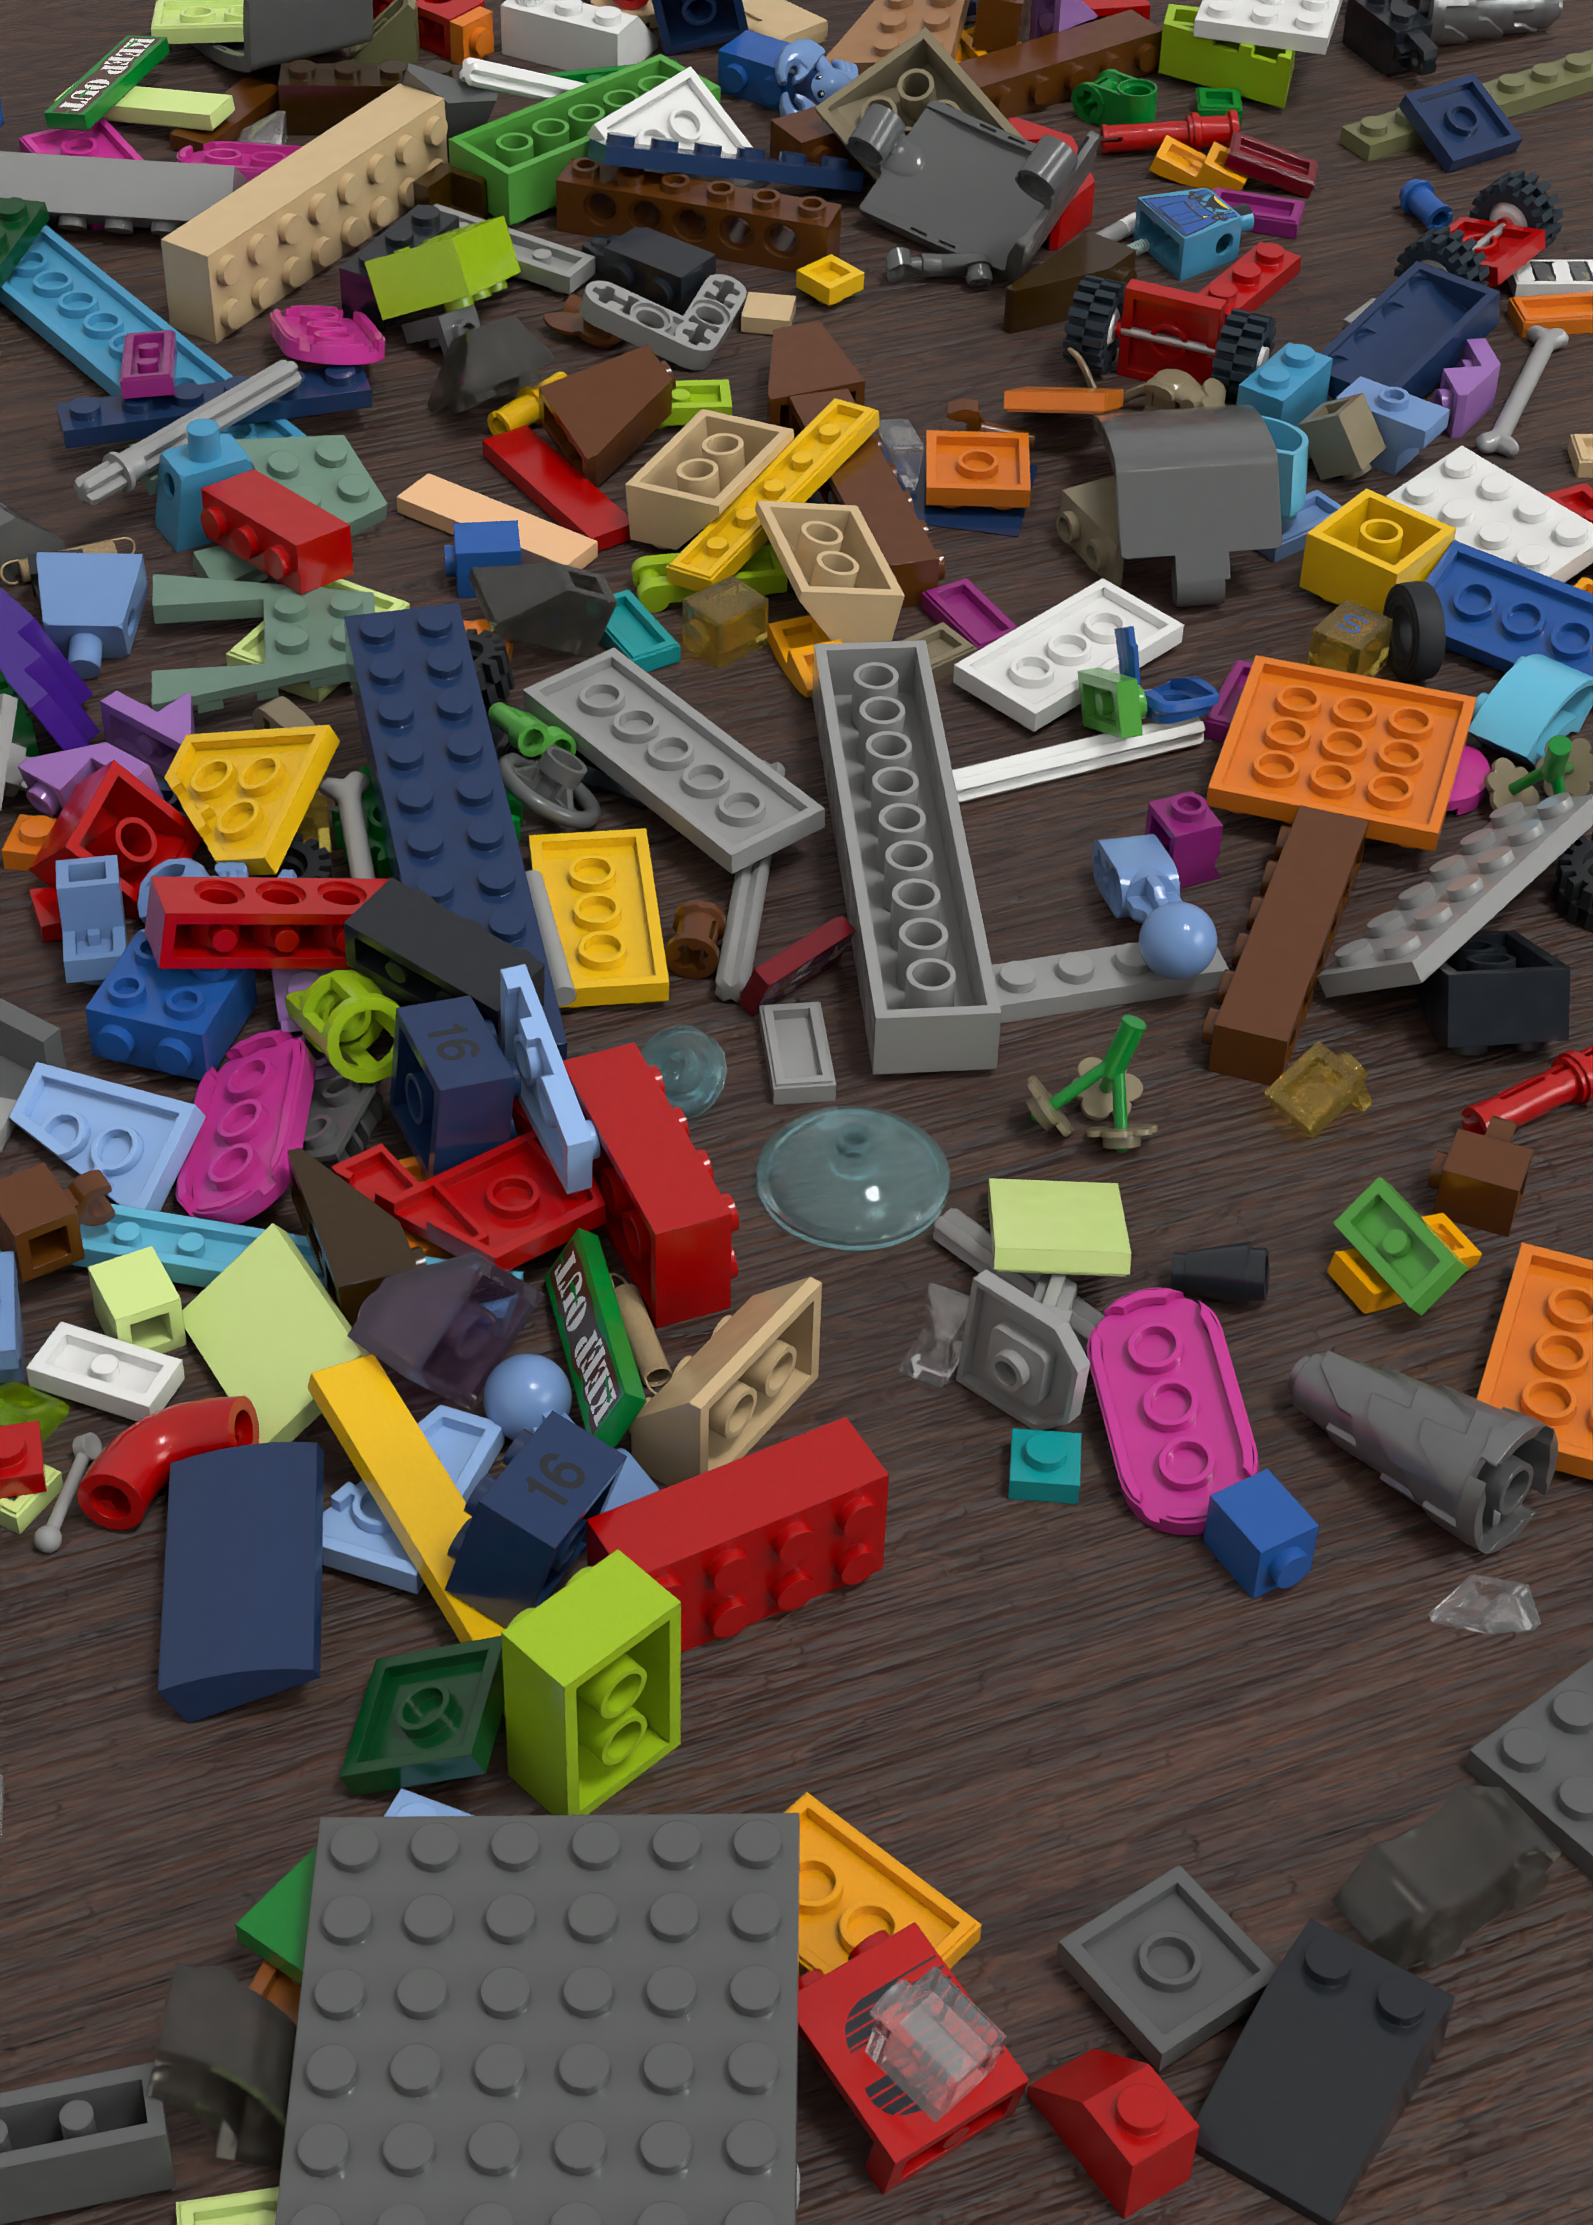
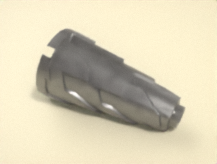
[1403,0,1563,45]
[1288,1351,1558,1554]

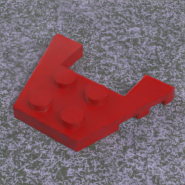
[331,1098,606,1275]

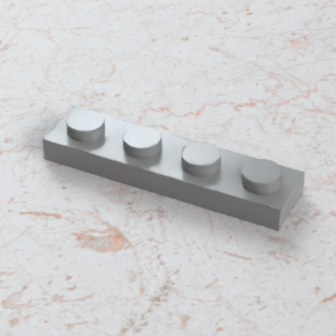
[433,204,596,295]
[992,942,1229,1024]

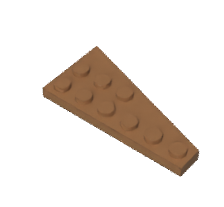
[826,0,970,75]

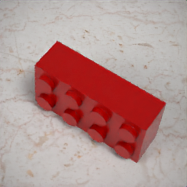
[563,1042,739,1329]
[586,1417,889,1653]

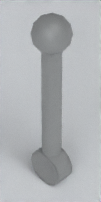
[34,1432,102,1553]

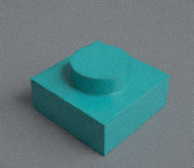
[1008,1428,1082,1504]

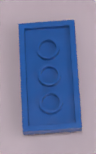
[1425,540,1593,708]

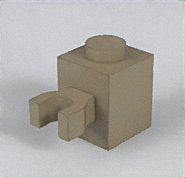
[1297,393,1386,481]

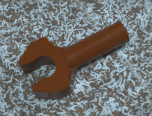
[939,398,1036,451]

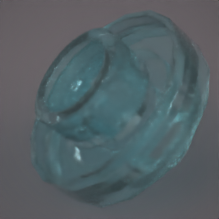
[641,1025,727,1120]

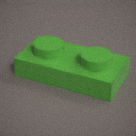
[1077,668,1147,739]
[1333,1176,1469,1316]

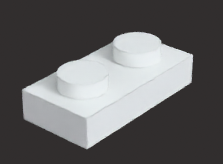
[26,1321,185,1421]

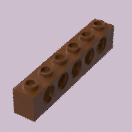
[556,157,841,273]

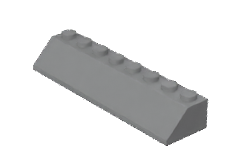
[0,151,249,237]

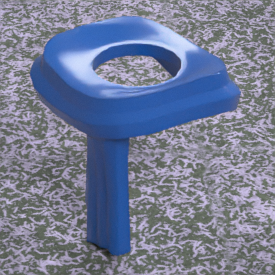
[1114,626,1219,724]

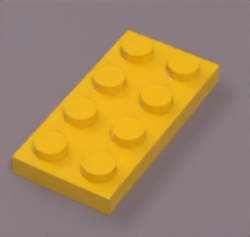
[529,828,669,1008]

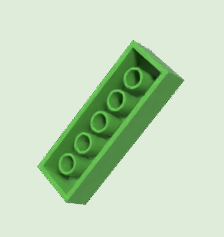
[449,54,721,225]

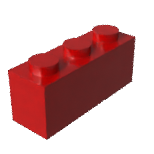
[200,469,354,595]

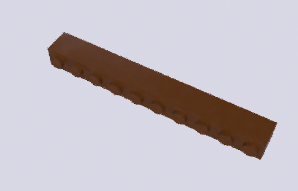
[770,9,1163,168]

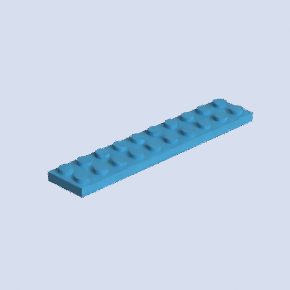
[0,225,306,439]

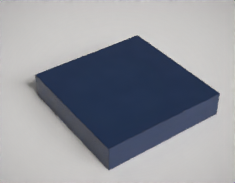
[1398,73,1523,173]

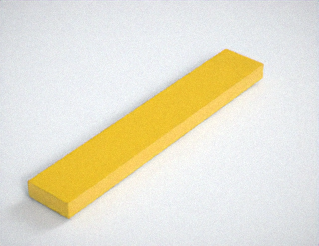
[666,398,880,596]
[307,1353,506,1716]

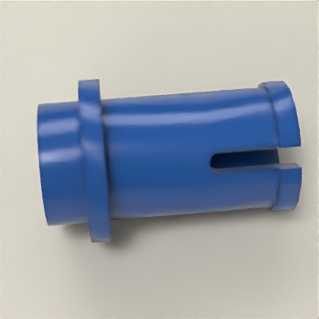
[1399,179,1453,230]

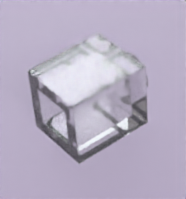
[865,1966,1007,2123]

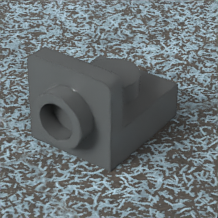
[402,304,488,365]

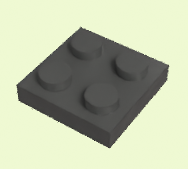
[1056,1865,1278,2072]

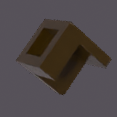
[413,163,488,220]

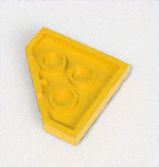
[164,725,340,876]

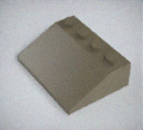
[815,27,1024,182]

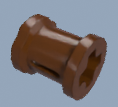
[665,899,726,979]

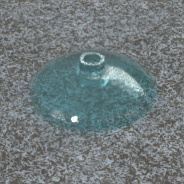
[757,1105,950,1251]

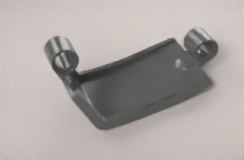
[190,0,373,72]
[845,100,1100,281]
[1092,404,1283,608]

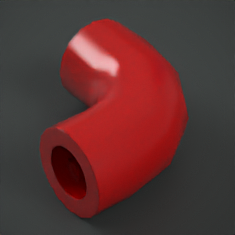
[77,1396,259,1530]

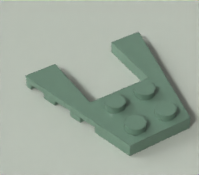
[129,435,388,583]
[151,574,375,714]

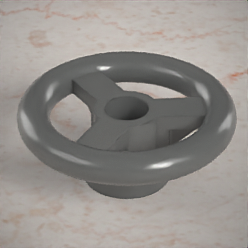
[498,746,601,829]

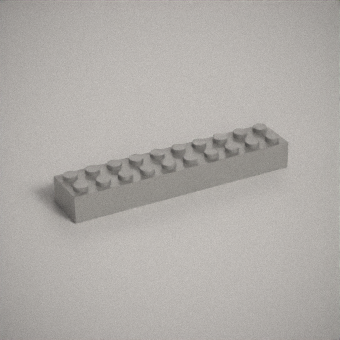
[812,640,1001,1075]

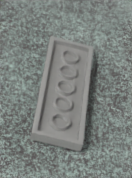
[523,648,825,874]
[1317,792,1593,997]

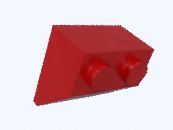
[28,760,203,921]

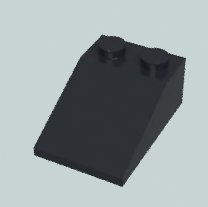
[1412,930,1570,1055]
[1195,1918,1455,2225]

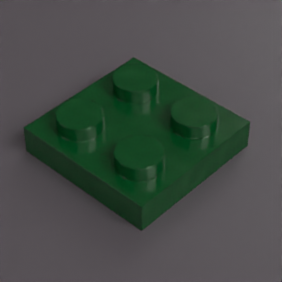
[339,1636,505,1796]

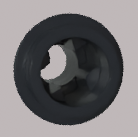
[1171,1241,1269,1307]

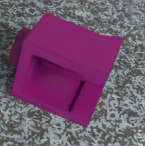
[1145,791,1223,889]

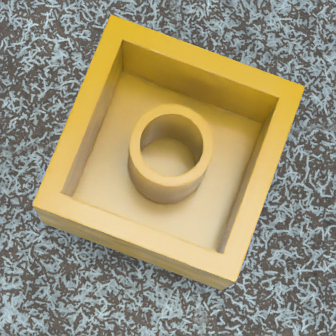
[1299,488,1456,625]

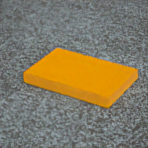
[784,1792,982,1977]

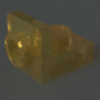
[1265,1041,1373,1139]

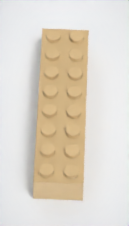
[161,83,449,344]

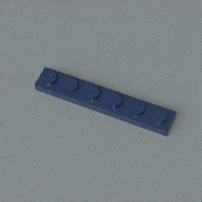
[587,132,864,192]
[56,364,372,449]

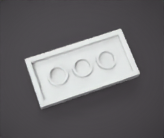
[1386,446,1593,583]
[953,578,1184,732]

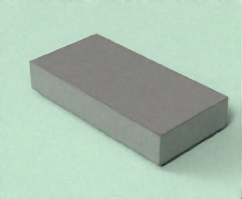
[759,1002,836,1105]

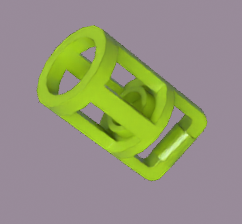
[285,970,399,1083]

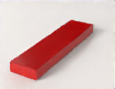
[482,425,631,552]

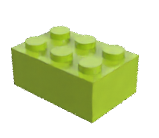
[501,1549,681,1815]

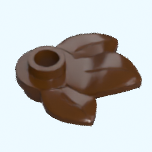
[543,294,623,349]

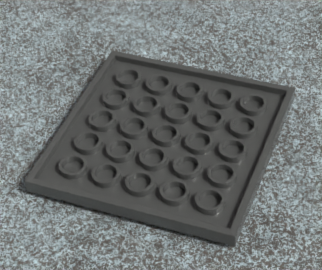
[275,1813,800,2225]

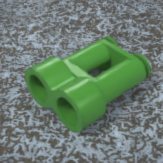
[488,702,577,757]

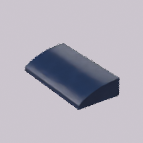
[1320,261,1500,400]
[158,1442,324,1723]

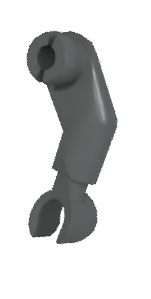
[886,247,993,288]

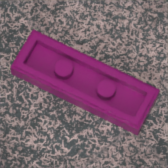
[120,330,177,399]

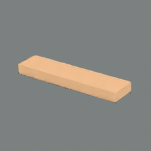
[396,473,598,582]

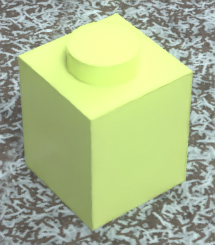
[88,1246,187,1354]

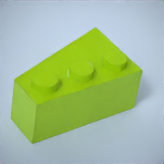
[1158,4,1296,109]
[364,215,521,320]

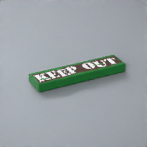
[44,35,170,131]
[545,1228,647,1448]

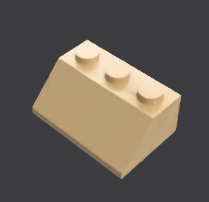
[625,409,794,550]
[755,501,905,643]
[628,1277,822,1486]

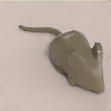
[1068,347,1226,411]

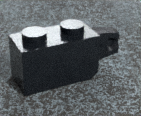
[1342,0,1439,77]
[582,227,716,316]

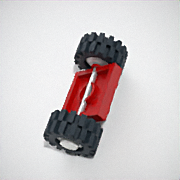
[1394,170,1563,287]
[1063,275,1276,403]

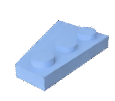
[500,964,600,1194]
[9,1062,206,1212]
[322,1405,505,1594]

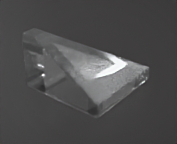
[238,111,288,145]
[1429,1574,1541,1634]

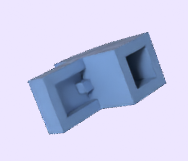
[56,855,128,985]

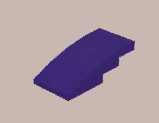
[0,587,101,751]

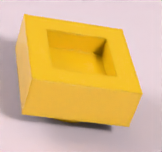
[796,254,864,306]

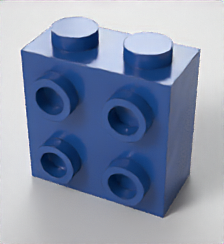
[85,931,258,1081]

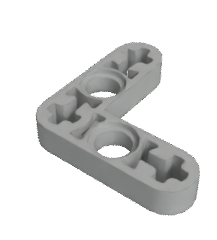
[579,274,747,370]

